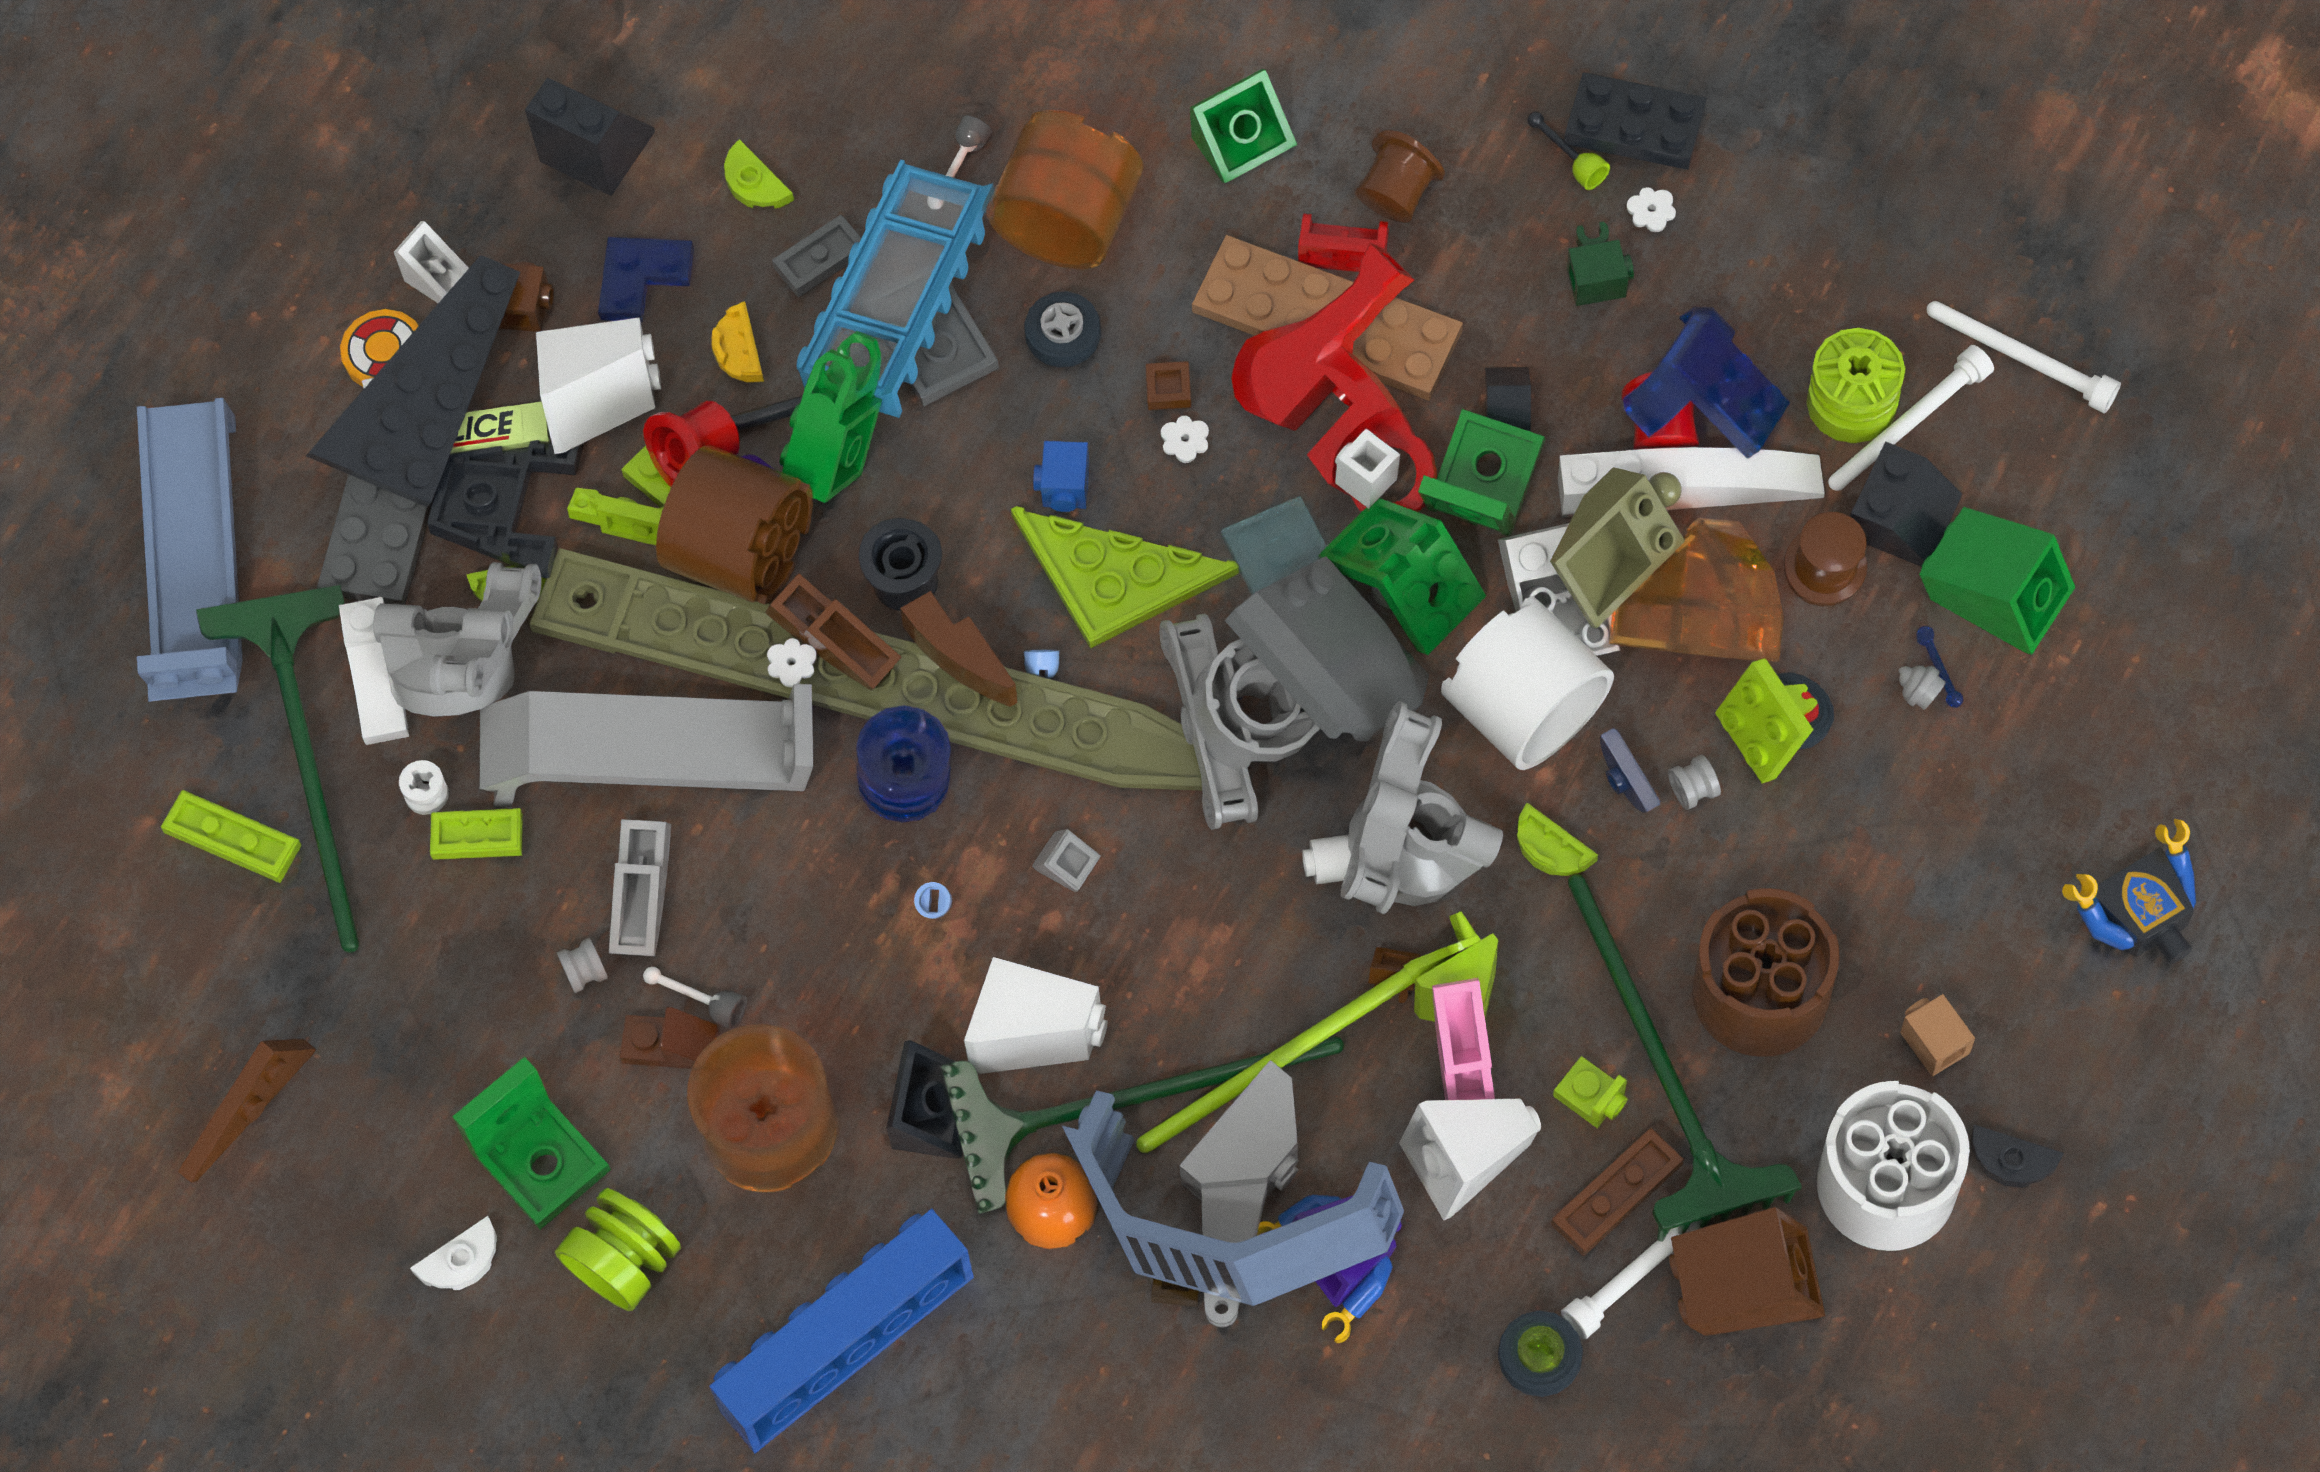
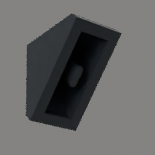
[1485,367,1531,432]

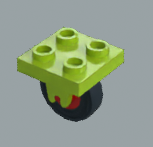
[1715,658,1834,784]

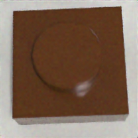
[1146,361,1191,410]

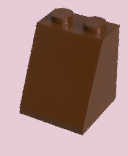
[1669,1207,1826,1336]

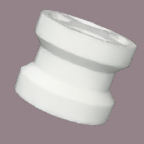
[399,760,449,815]

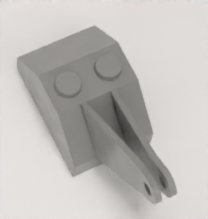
[1179,1060,1299,1328]

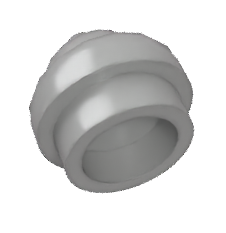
[1899,665,1946,710]

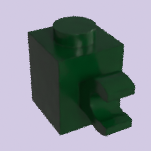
[1567,221,1634,306]

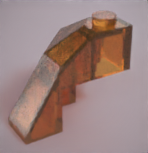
[1609,518,1784,662]

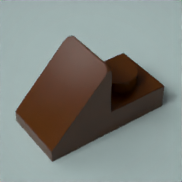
[620,1007,718,1070]

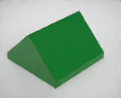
[1190,69,1297,183]

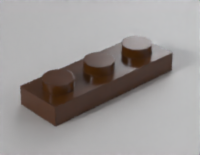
[1551,1128,1684,1257]

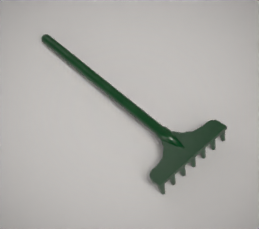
[196,585,359,953]
[1568,874,1802,1242]
[941,1036,1344,1214]

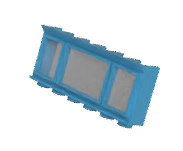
[797,160,1000,418]

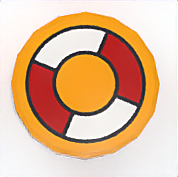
[340,309,418,387]

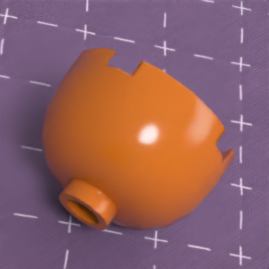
[1005,1152,1098,1249]

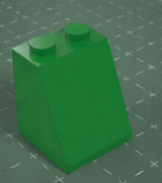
[1919,507,2075,655]

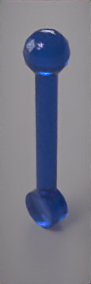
[1916,626,1964,708]

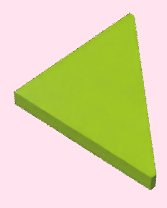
[1011,506,1239,649]

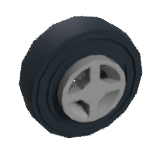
[1024,291,1101,368]

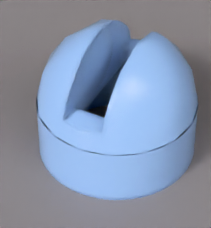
[1024,649,1060,679]
[914,882,952,919]

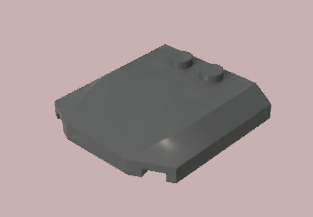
[1225,556,1429,741]

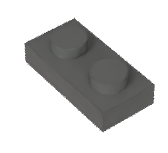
[772,214,861,298]

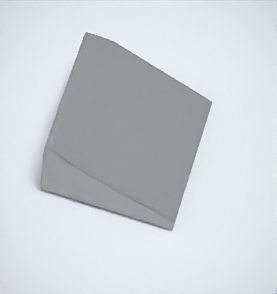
[1032,829,1101,892]

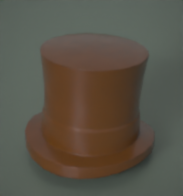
[1355,130,1445,223]
[1784,511,1867,606]

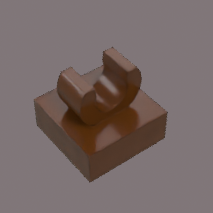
[1368,947,1421,1003]

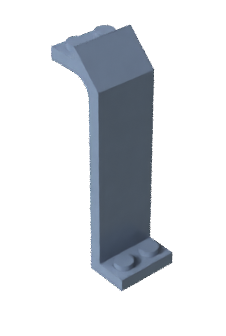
[137,398,243,702]

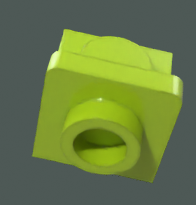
[1553,1056,1628,1128]

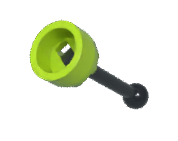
[1527,111,1610,190]

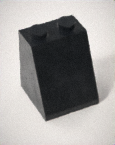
[525,77,655,196]

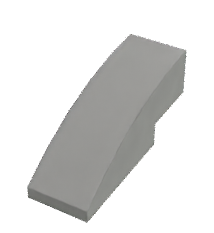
[609,819,671,956]

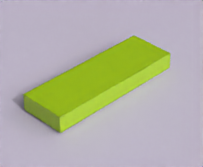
[161,790,302,883]

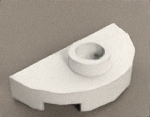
[410,1216,497,1290]

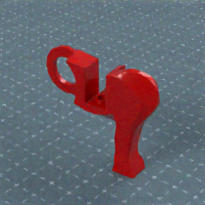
[1231,243,1437,512]

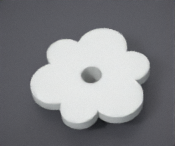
[1627,187,1676,232]
[1161,416,1209,463]
[767,638,816,687]

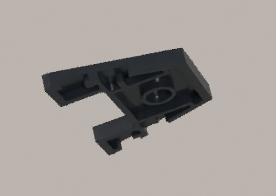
[428,440,584,578]

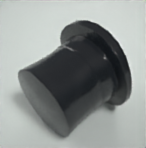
[859,518,942,611]

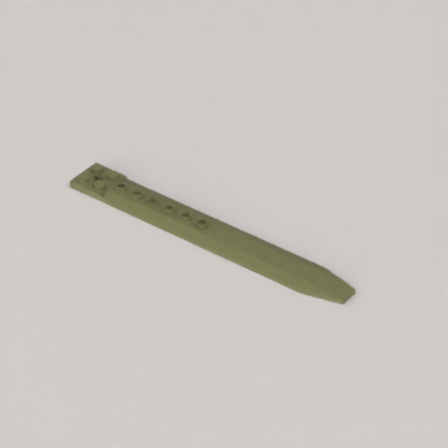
[529,548,1202,791]

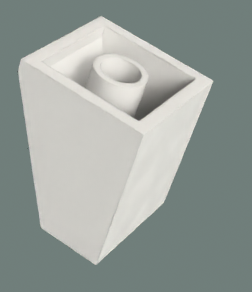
[536,317,661,454]
[964,957,1108,1074]

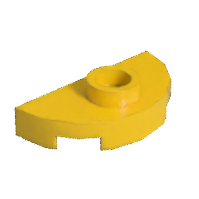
[712,301,764,382]

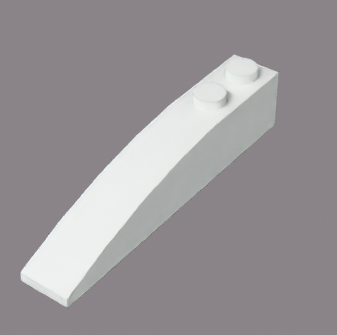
[1558,447,1825,518]

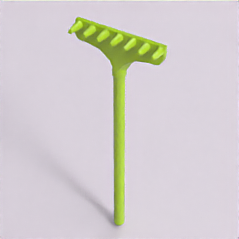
[1136,912,1481,1153]

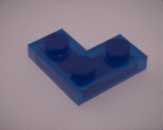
[598,237,694,322]

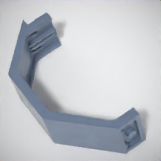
[1062,1090,1404,1306]

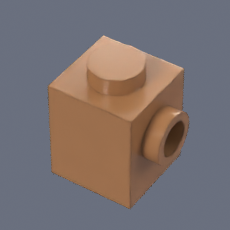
[1900,994,1975,1077]

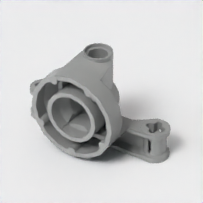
[373,562,541,716]
[1159,614,1320,830]
[1341,701,1503,914]

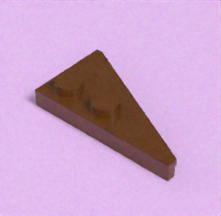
[178,1039,316,1182]

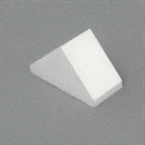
[394,221,469,303]

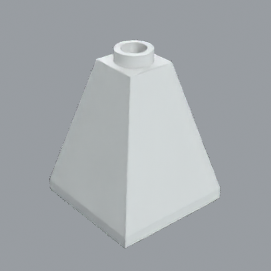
[1399,1099,1541,1220]

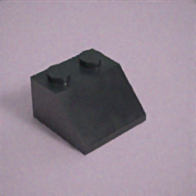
[1850,441,1962,567]

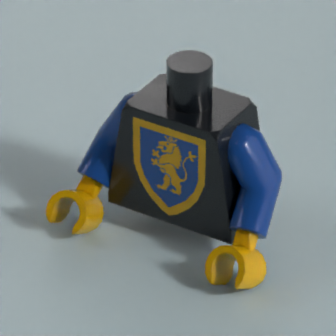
[2062,819,2196,964]

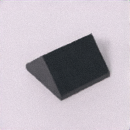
[886,1040,979,1159]

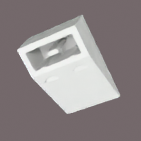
[1498,523,1620,656]

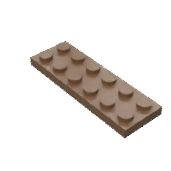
[1192,235,1463,401]

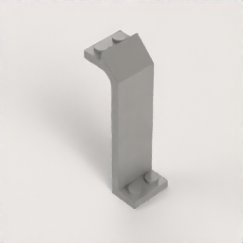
[480,684,813,808]

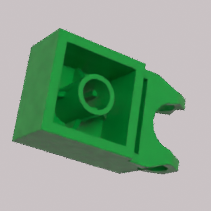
[779,331,882,503]

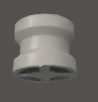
[1668,755,1721,810]
[556,937,608,993]

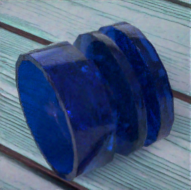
[856,705,951,823]

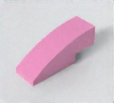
[1432,978,1495,1100]

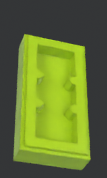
[430,808,523,860]

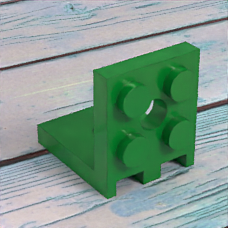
[1418,409,1546,537]
[1318,498,1486,655]
[452,1057,611,1230]

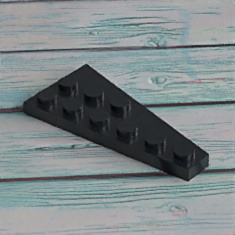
[306,255,520,507]

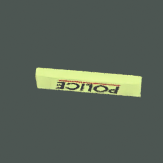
[450,402,550,454]

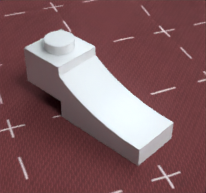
[339,597,409,745]

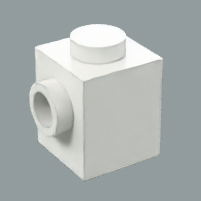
[1335,429,1400,509]

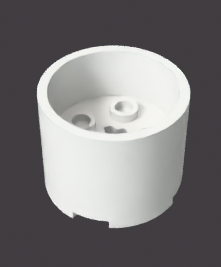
[1441,597,1614,770]
[1817,1081,1970,1251]

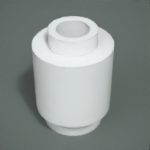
[1302,835,1351,885]

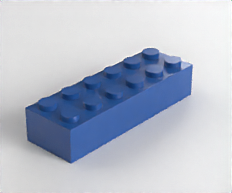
[709,1209,974,1454]

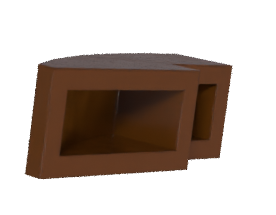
[765,573,902,691]
[900,591,1018,707]

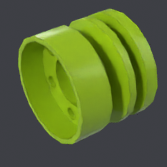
[1806,328,1905,443]
[555,1188,681,1311]

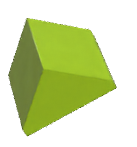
[1414,933,1498,1022]

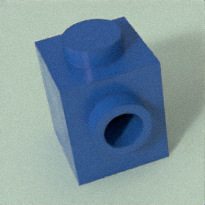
[1033,441,1090,512]

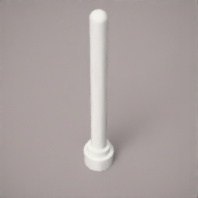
[1926,301,2121,414]
[1828,345,1994,491]
[1561,1216,1714,1339]

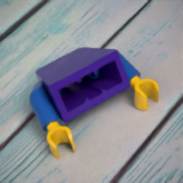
[1257,1195,1401,1343]

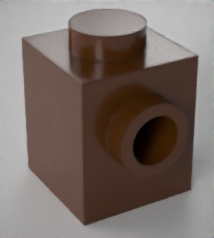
[499,261,554,332]

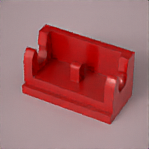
[1298,213,1389,272]

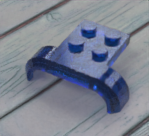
[1623,307,1790,459]

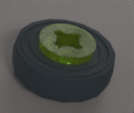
[1498,1311,1583,1397]

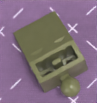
[1550,467,1685,629]

